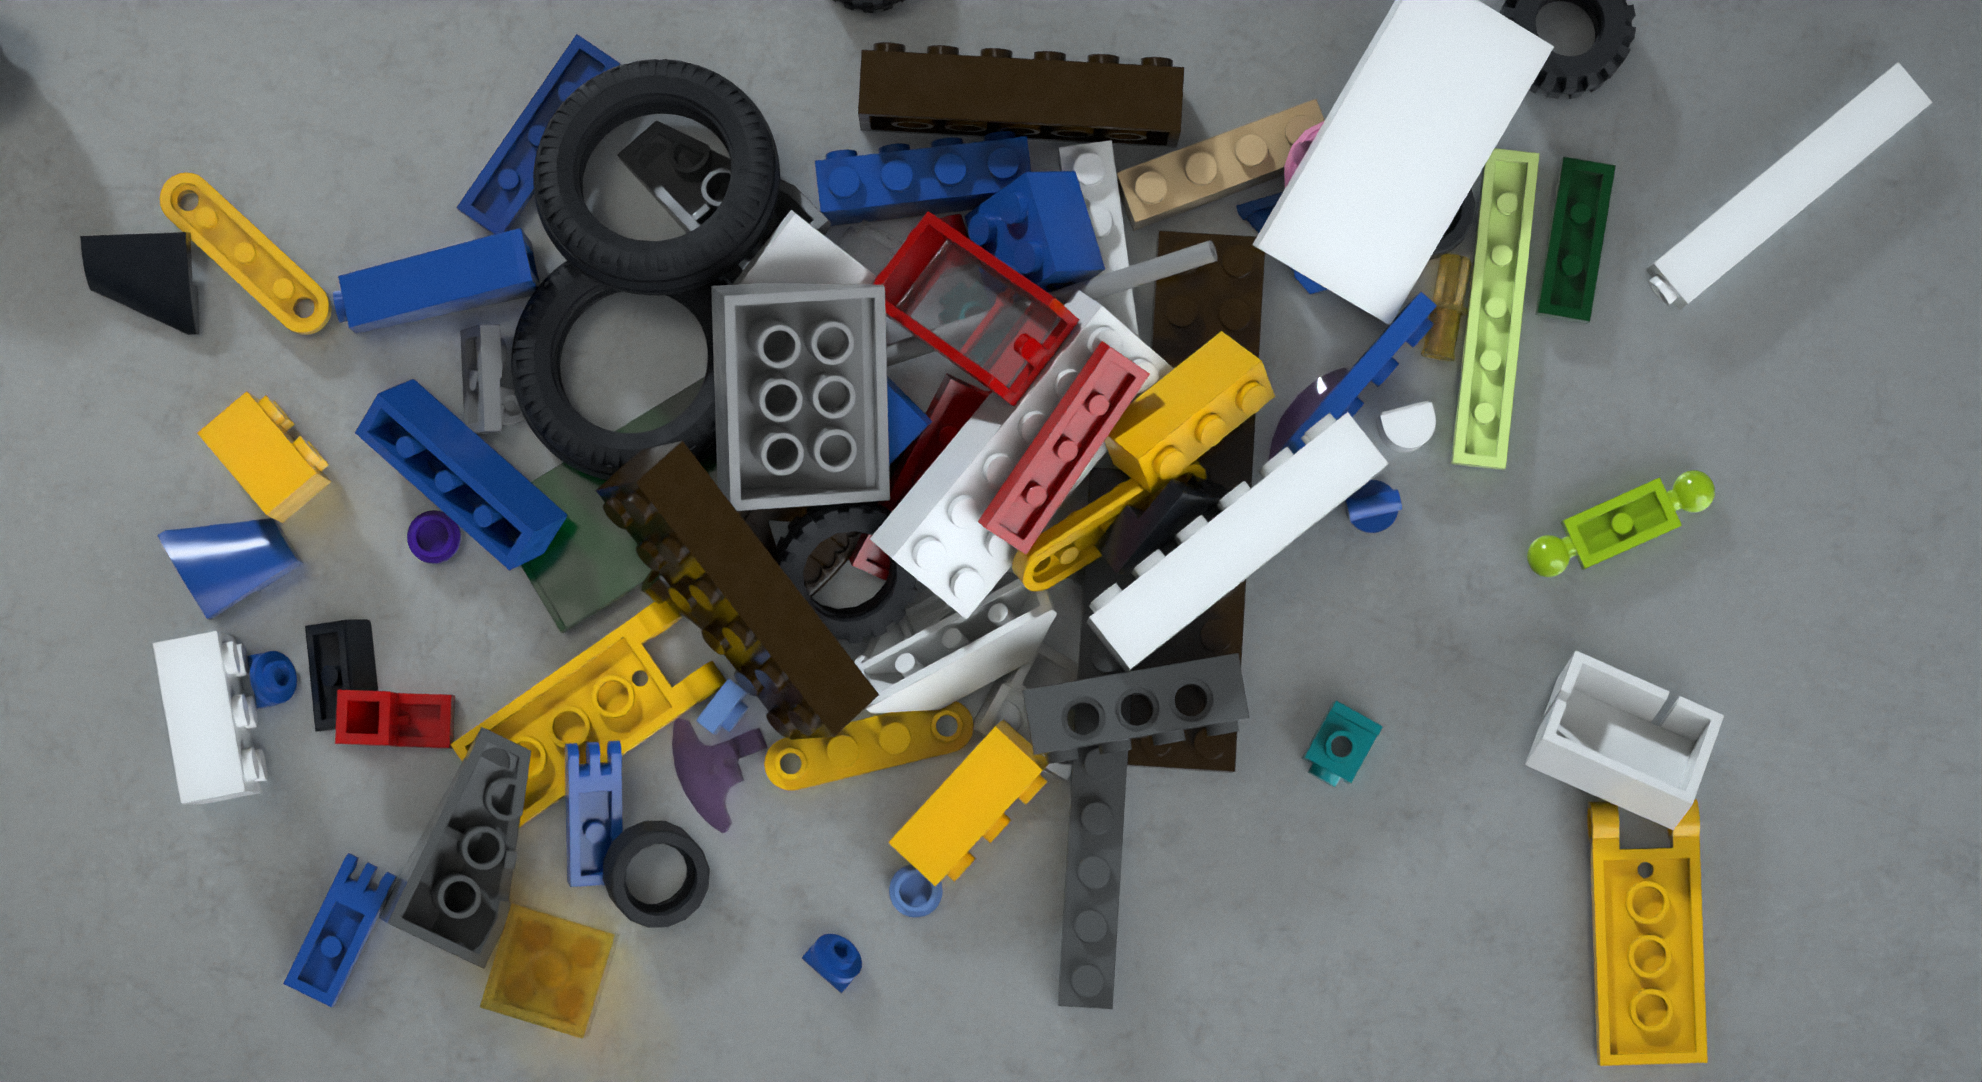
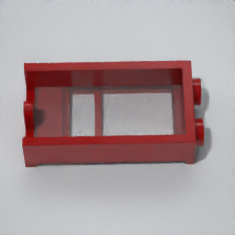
[872,211,1079,407]

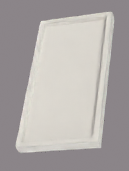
[1252,0,1554,325]

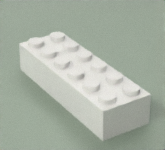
[870,289,1174,619]
[1087,412,1389,672]

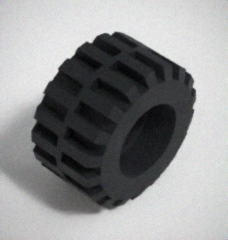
[1500,0,1636,99]

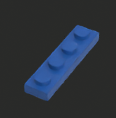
[456,34,621,234]
[1274,292,1437,456]

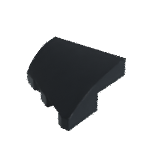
[80,232,199,335]
[1095,475,1229,575]

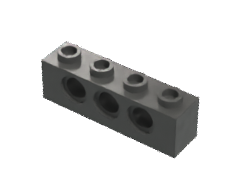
[1023,653,1250,764]

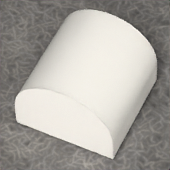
[1376,400,1436,453]

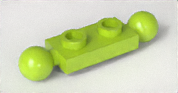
[1527,470,1715,577]

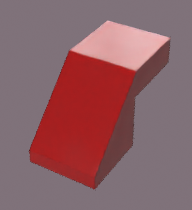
[335,690,455,749]

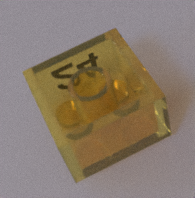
[480,903,620,1039]

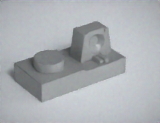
[460,324,525,436]

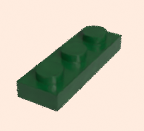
[1535,157,1616,324]

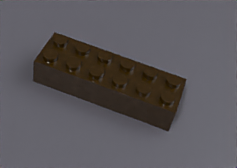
[858,42,1184,148]
[595,441,879,740]

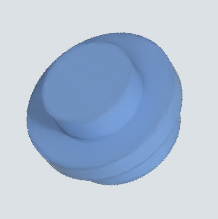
[889,864,943,917]

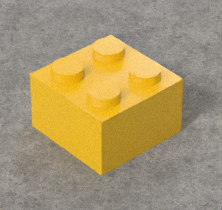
[197,391,331,523]

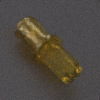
[1421,254,1471,362]

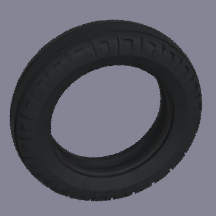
[533,59,780,296]
[511,240,730,480]

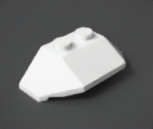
[854,566,1057,713]

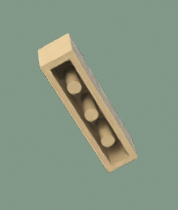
[1116,99,1325,231]

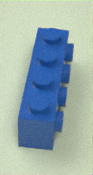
[815,131,1031,226]
[355,379,568,571]

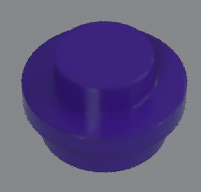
[407,510,461,564]

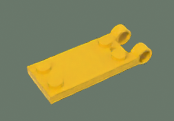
[450,601,726,828]
[1587,799,1708,1066]

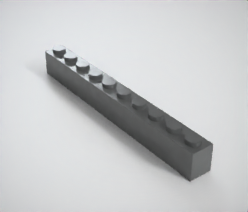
[1058,468,1137,1009]

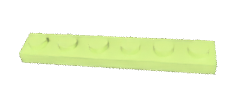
[1451,148,1540,470]

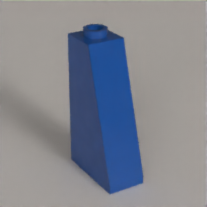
[333,228,540,334]

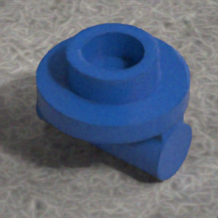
[1345,480,1402,533]
[247,651,297,709]
[802,934,862,993]

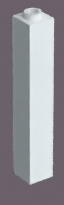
[1646,62,1933,310]

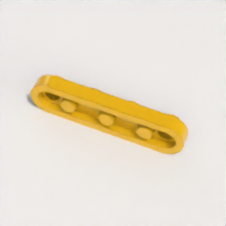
[159,172,332,335]
[1012,460,1207,591]
[764,701,974,791]

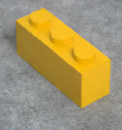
[1104,331,1275,495]
[888,719,1049,886]

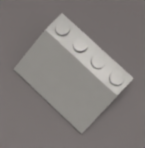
[711,283,890,511]

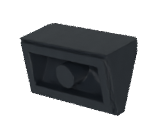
[305,619,378,732]

